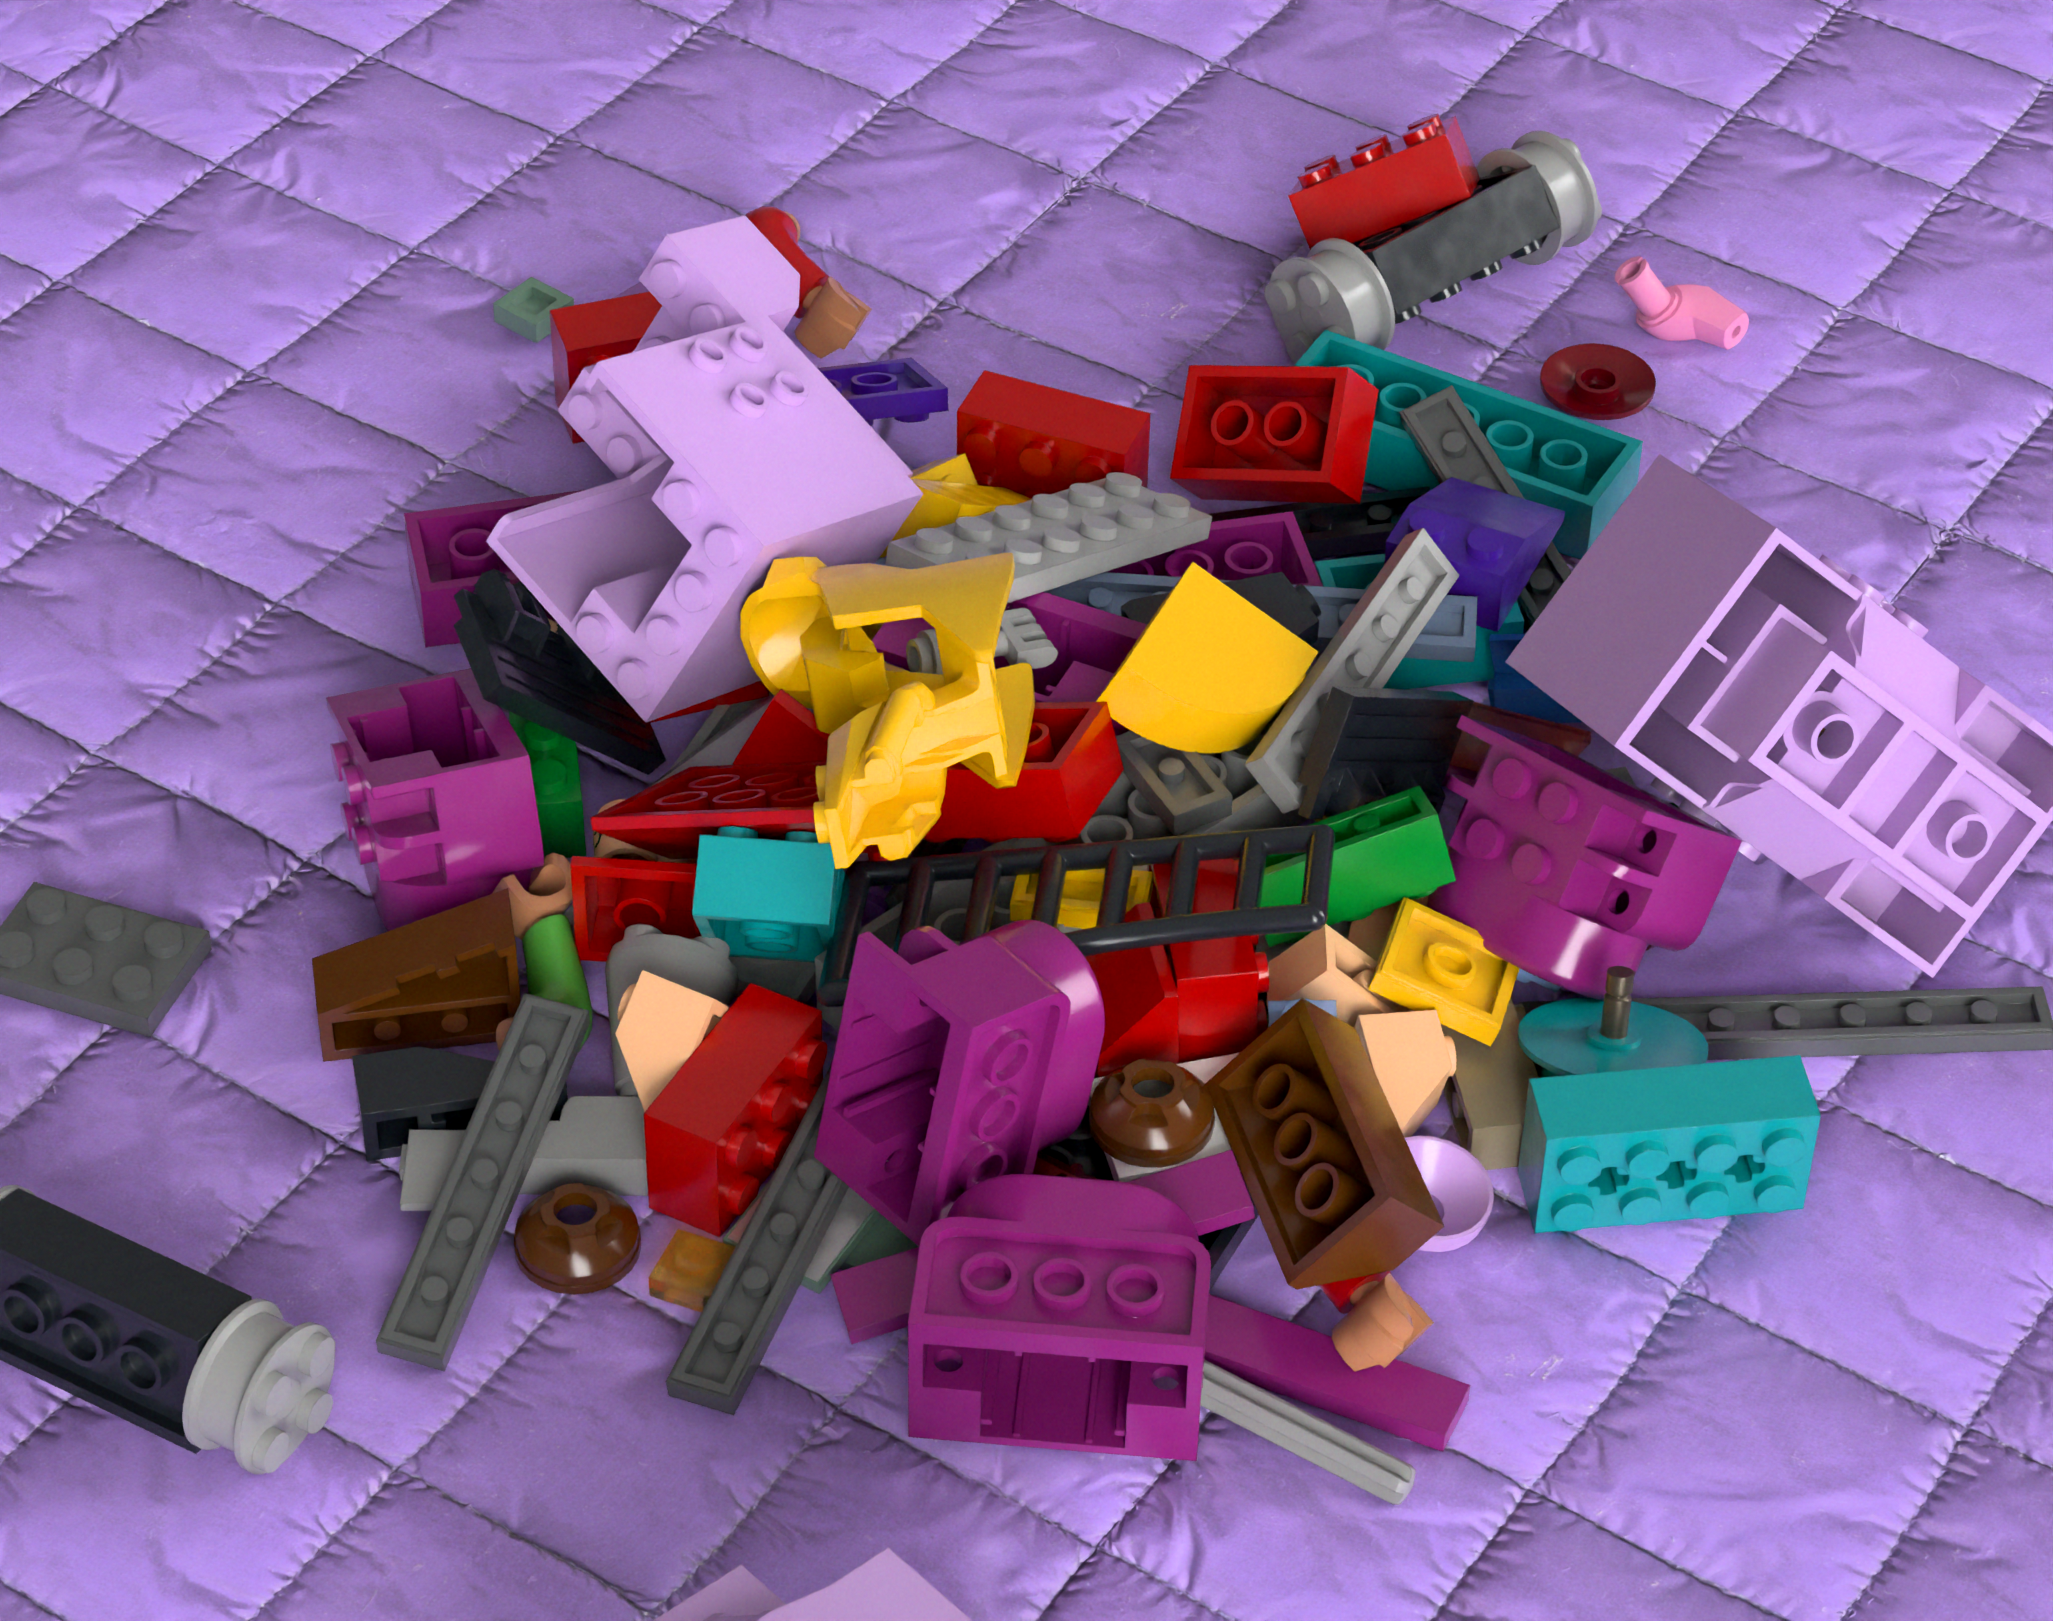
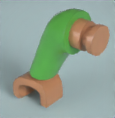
[492,853,593,1053]

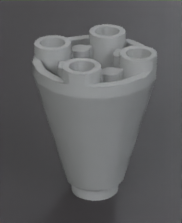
[605,924,739,1097]

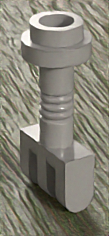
[906,608,1058,674]

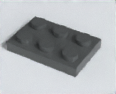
[0,882,212,1037]

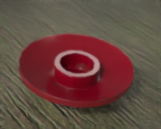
[1540,343,1656,420]

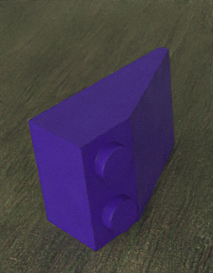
[1384,477,1565,632]

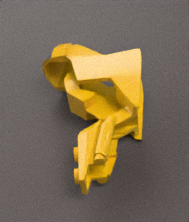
[740,552,1035,869]

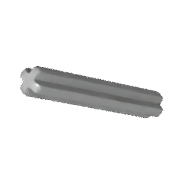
[1201,1360,1416,1505]

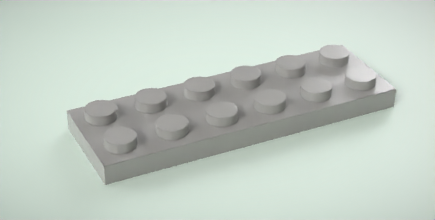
[885,472,1212,603]

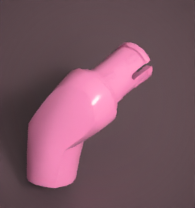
[1615,256,1749,350]

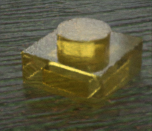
[648,1229,736,1312]

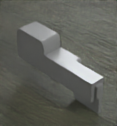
[399,1096,648,1211]

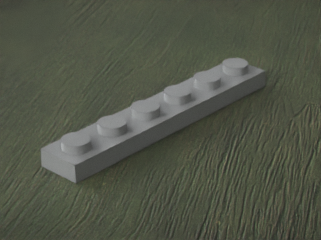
[1244,528,1460,814]

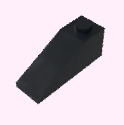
[352,1046,568,1161]

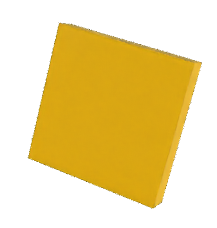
[1368,897,1519,1047]

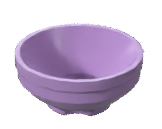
[1405,1136,1494,1252]

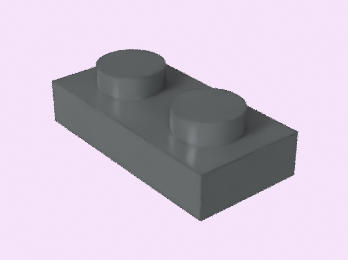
[1116,731,1232,835]

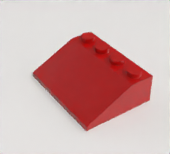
[590,761,931,861]

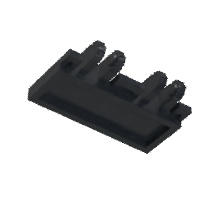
[454,568,666,775]
[1297,687,1474,822]

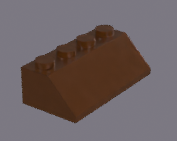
[1205,998,1445,1290]

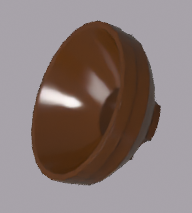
[1089,1059,1215,1168]
[514,1183,641,1295]

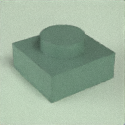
[493,277,574,343]

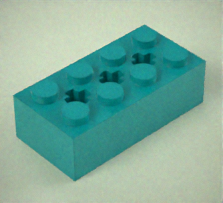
[1518,1055,1821,1233]

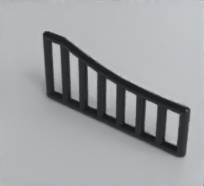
[817,824,1335,1007]

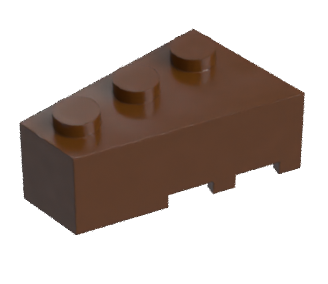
[312,888,521,1062]

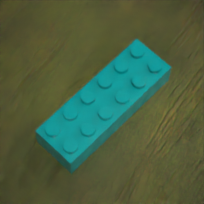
[1294,330,1643,560]

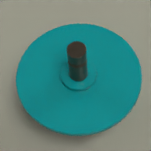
[1517,966,1708,1078]

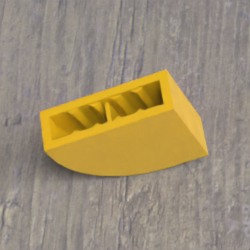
[1096,562,1318,754]

